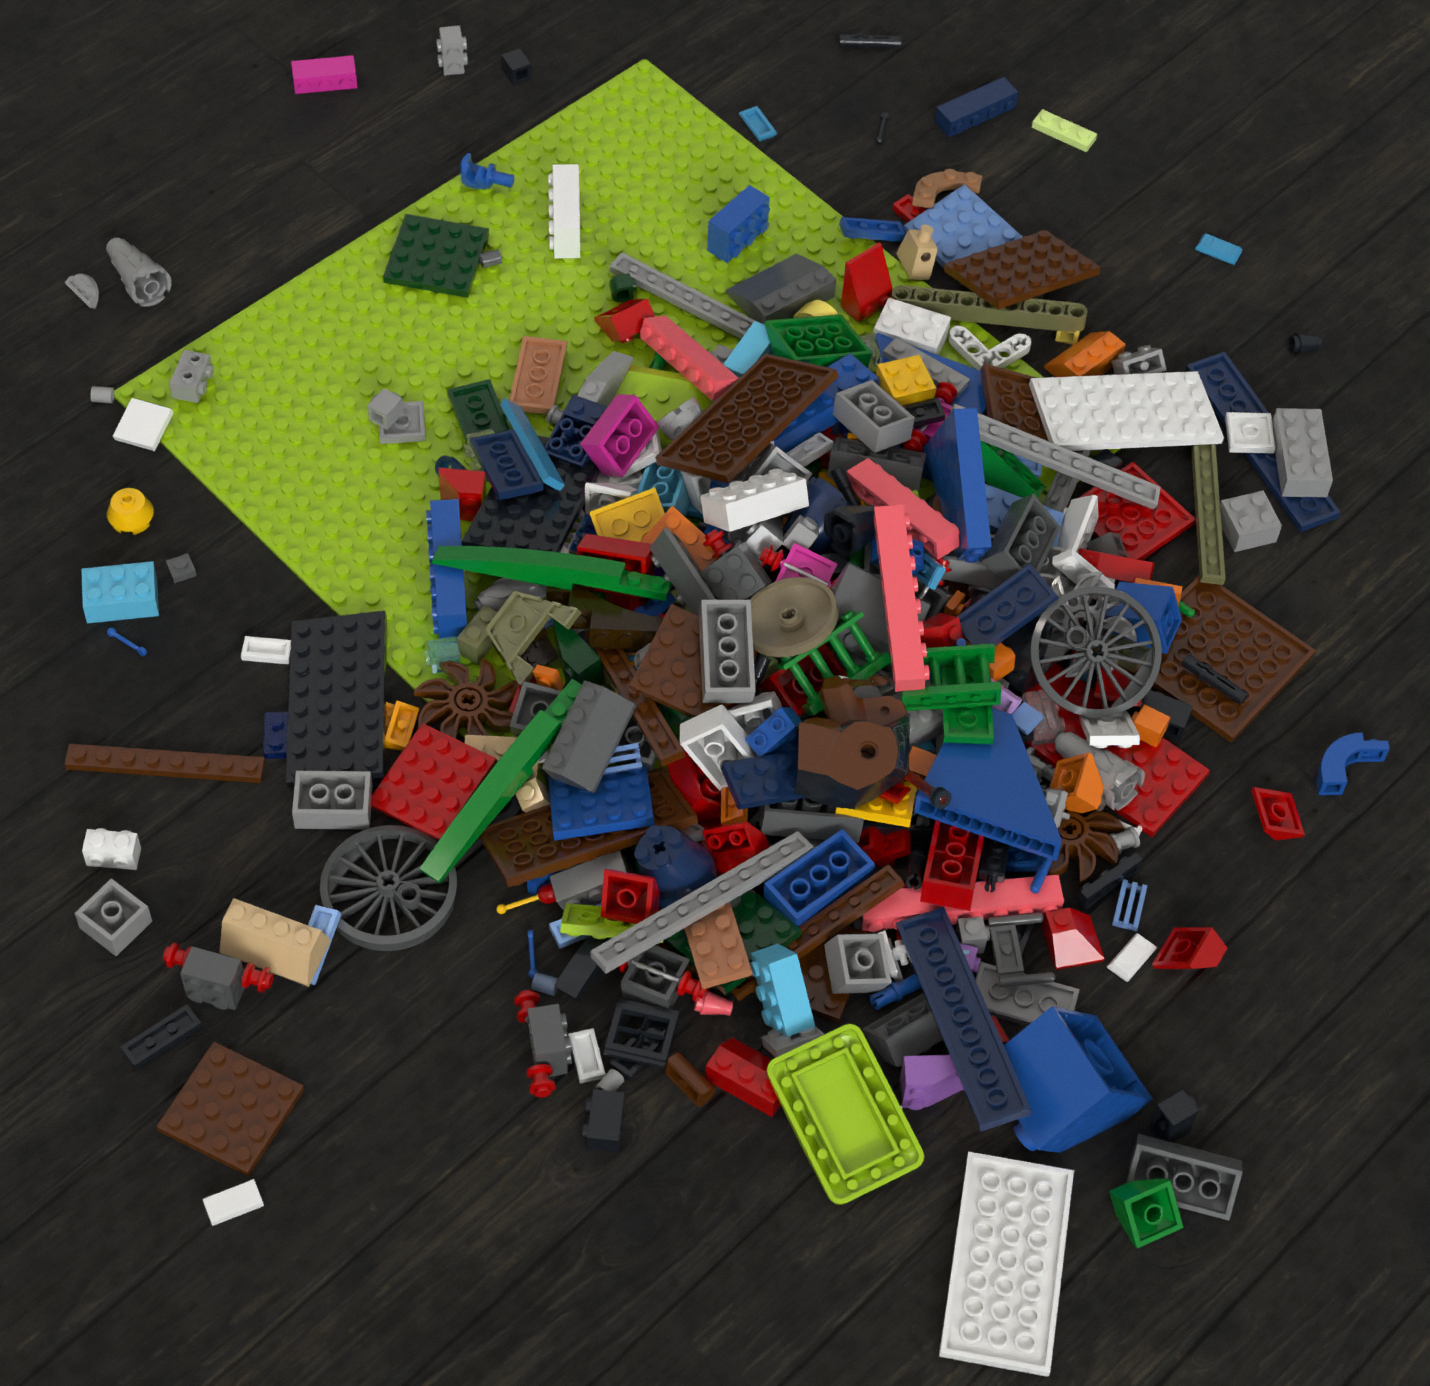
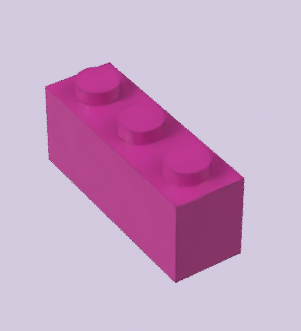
[291,55,357,94]

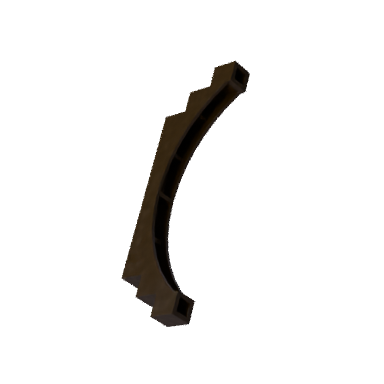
[546,584,832,654]

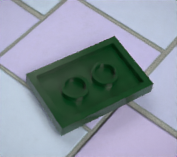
[447,379,510,446]

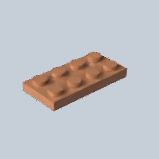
[509,336,567,415]
[684,902,753,989]

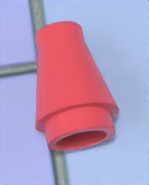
[694,991,733,1016]

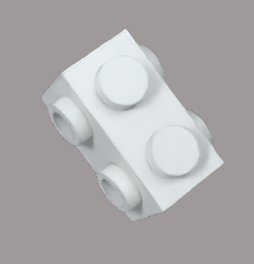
[82,828,141,870]

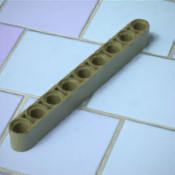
[892,285,1087,333]

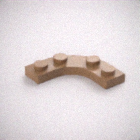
[912,169,982,209]

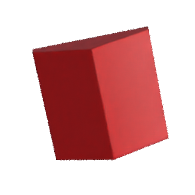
[1251,787,1305,841]

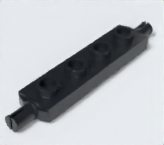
[979,837,1009,892]

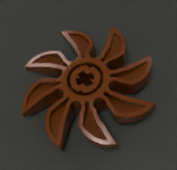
[414,658,518,739]
[1036,810,1124,884]

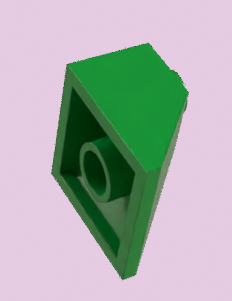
[1109,1179,1183,1249]

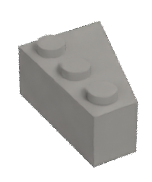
[550,850,636,910]

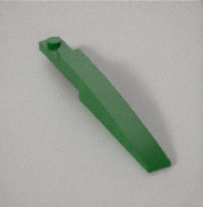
[432,546,671,601]
[420,679,582,883]

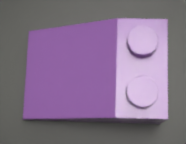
[899,1055,963,1110]

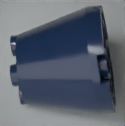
[783,477,851,555]
[634,825,717,909]

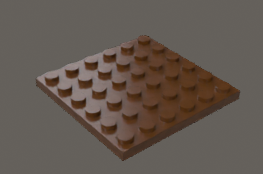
[1132,575,1316,743]

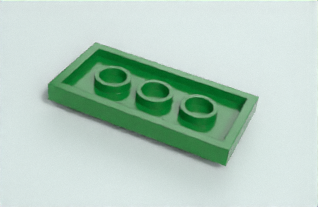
[940,664,994,744]

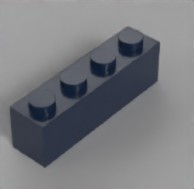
[935,77,1018,137]

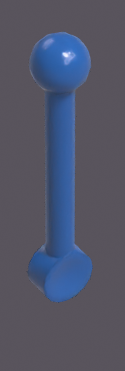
[107,628,147,657]
[528,930,538,978]

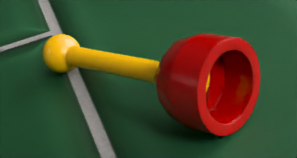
[496,882,556,914]

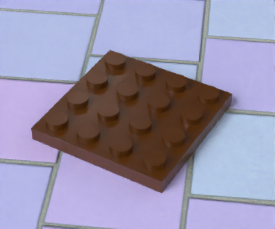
[980,363,1074,452]
[629,604,757,718]
[156,1042,304,1177]

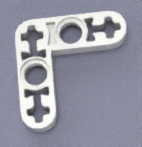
[948,326,1031,370]

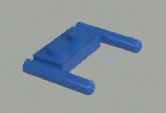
[978,845,1053,894]

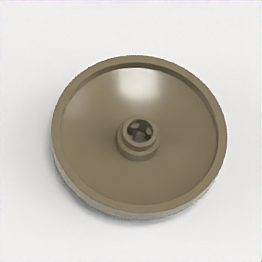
[750,577,839,657]

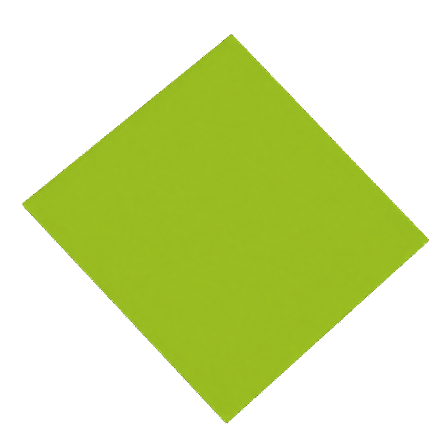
[114,59,1120,792]

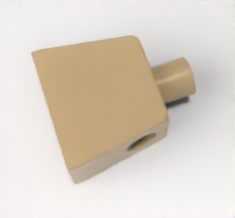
[896,225,937,280]

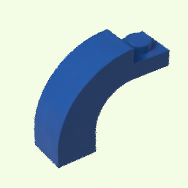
[1316,733,1389,795]

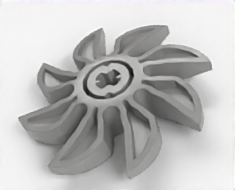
[1039,572,1137,678]

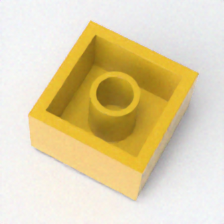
[876,355,936,406]

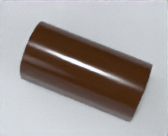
[665,1052,716,1108]

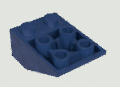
[544,395,607,467]

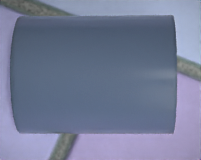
[531,972,558,996]

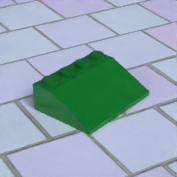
[764,314,873,368]

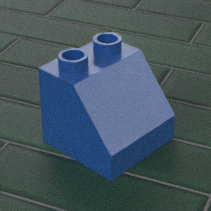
[1004,1006,1153,1153]

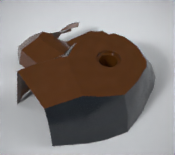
[794,675,910,809]

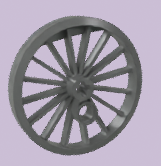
[1030,586,1162,717]
[320,825,457,951]

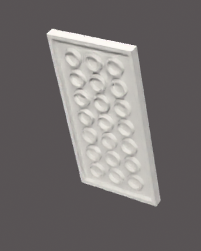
[1029,371,1224,451]
[939,1152,1074,1377]

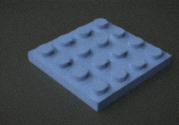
[903,184,1022,282]

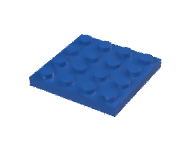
[548,762,655,841]

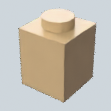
[515,778,551,812]

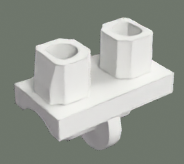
[878,931,908,982]

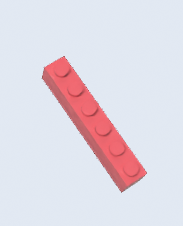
[640,316,739,401]
[846,458,960,560]

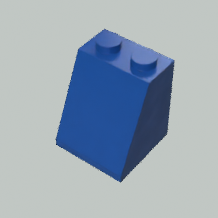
[1104,582,1182,654]

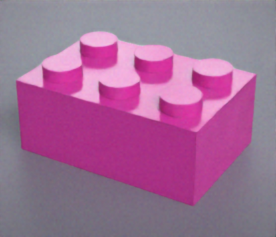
[580,394,659,478]

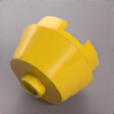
[107,488,154,534]

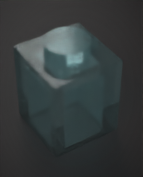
[424,636,461,674]

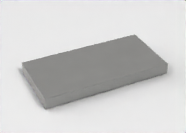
[976,962,1080,1026]

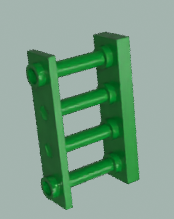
[776,610,891,715]
[901,644,1001,711]

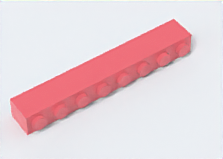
[874,504,930,692]
[860,875,1064,932]

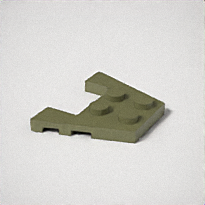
[485,591,582,686]

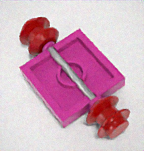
[902,382,958,452]
[759,543,837,589]

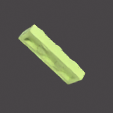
[1032,109,1097,152]

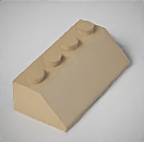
[220,898,331,987]

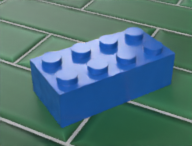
[763,829,875,927]

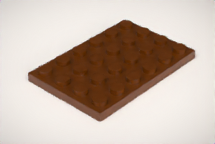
[944,230,1101,309]

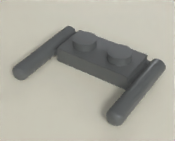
[987,913,1055,987]

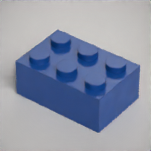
[707,185,770,263]

